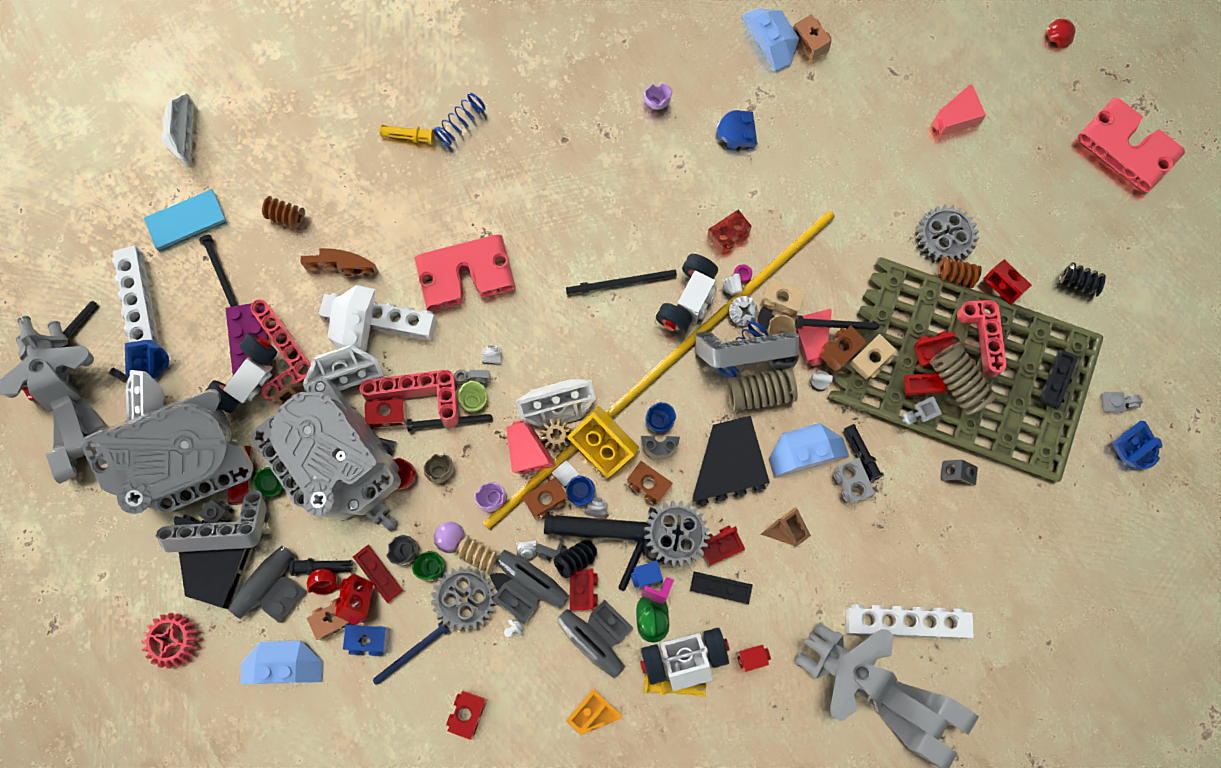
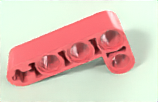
[957,300,1006,378]

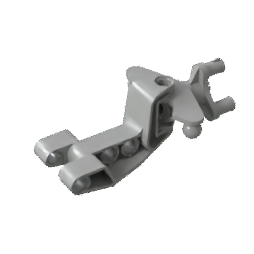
[0,316,108,484]
[795,622,979,768]

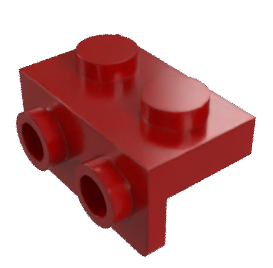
[701,525,746,567]
[570,568,598,611]

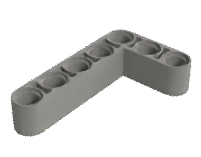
[695,331,799,368]
[156,490,267,553]

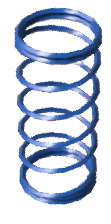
[433,92,486,146]
[718,321,769,378]

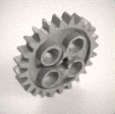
[916,204,979,261]
[644,500,710,567]
[431,566,496,632]

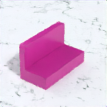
[641,577,674,605]

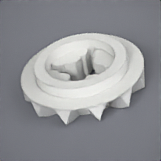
[729,296,759,326]

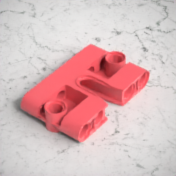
[1078,98,1185,192]
[414,235,516,311]

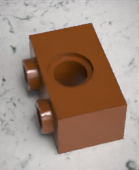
[819,326,867,371]
[627,461,673,505]
[522,477,569,520]

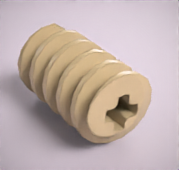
[454,535,498,575]

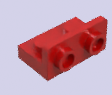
[914,331,956,368]

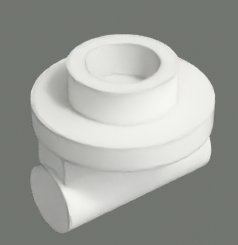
[723,274,743,296]
[481,345,502,364]
[811,371,833,390]
[586,497,607,518]
[516,541,537,560]
[504,619,524,638]

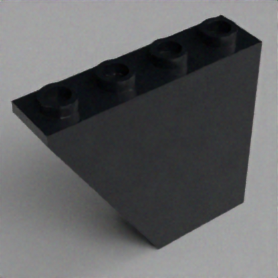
[691,415,770,507]
[174,514,253,609]

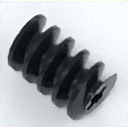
[1060,262,1106,297]
[554,539,597,578]

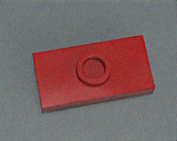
[904,373,947,395]

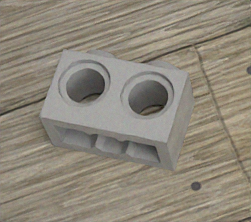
[833,458,875,505]

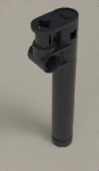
[543,514,685,563]

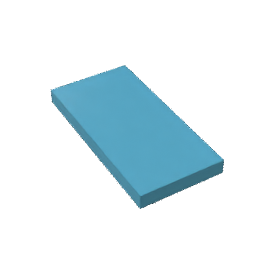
[144,189,227,251]

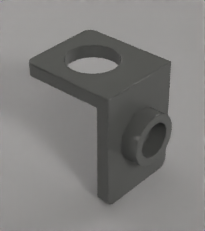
[941,460,978,485]

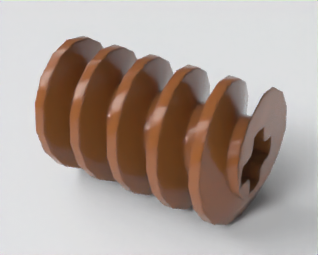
[262,196,305,229]
[937,256,982,288]

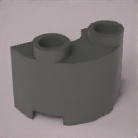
[641,436,680,460]

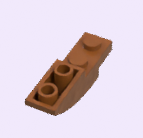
[300,248,379,277]

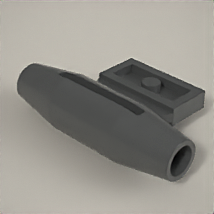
[228,545,306,623]
[492,549,569,624]
[556,599,634,679]

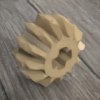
[540,418,572,451]

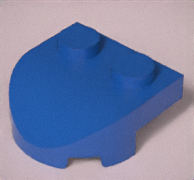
[717,110,758,149]
[125,340,169,379]
[1112,421,1163,469]

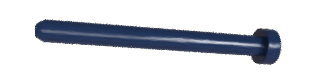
[373,621,450,685]

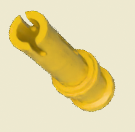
[379,125,435,145]
[643,675,706,697]

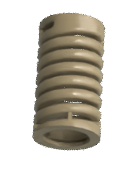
[930,342,997,415]
[728,368,798,412]

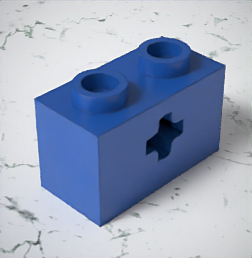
[631,560,663,591]
[343,625,390,656]

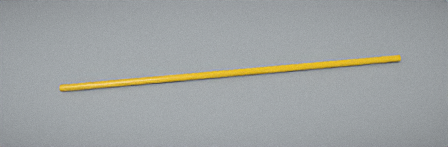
[483,211,835,530]

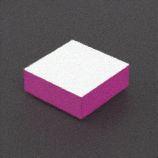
[552,460,579,488]

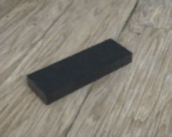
[1038,349,1079,409]
[689,571,753,605]

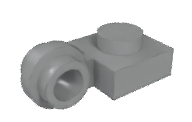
[454,370,491,385]
[1102,392,1143,413]
[902,396,942,426]
[365,495,397,531]

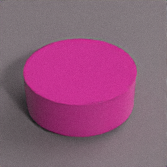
[733,264,753,284]

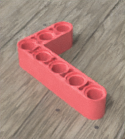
[251,299,311,402]
[360,370,459,428]

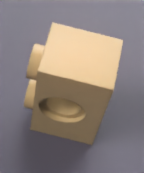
[761,277,806,317]
[850,334,896,380]

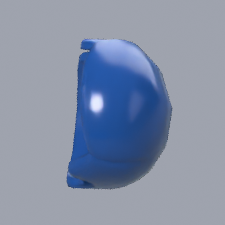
[645,402,676,433]
[566,476,596,506]

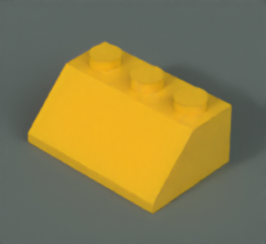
[567,406,639,479]

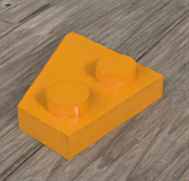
[566,689,623,735]

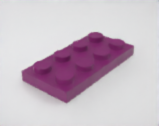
[225,303,273,376]

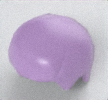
[643,83,672,110]
[474,482,506,512]
[434,521,464,553]

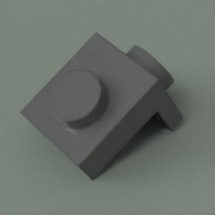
[199,499,234,523]
[535,539,567,561]

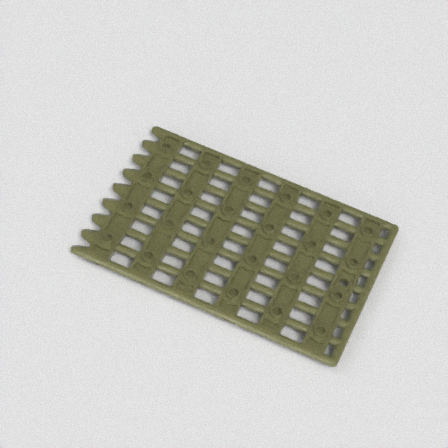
[829,257,1103,482]

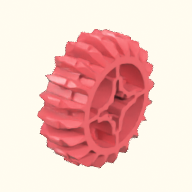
[141,613,199,669]

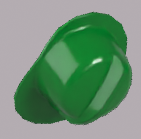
[636,597,669,643]

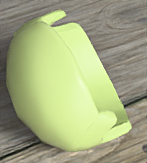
[458,381,487,412]

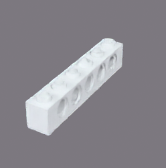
[112,245,159,344]
[318,293,437,341]
[845,605,974,639]

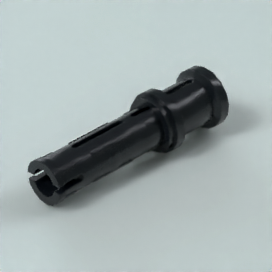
[844,424,884,483]
[290,558,353,576]

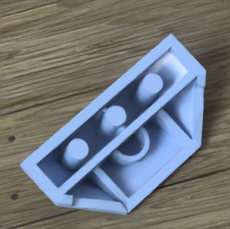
[742,8,799,72]
[769,423,849,477]
[240,641,323,684]

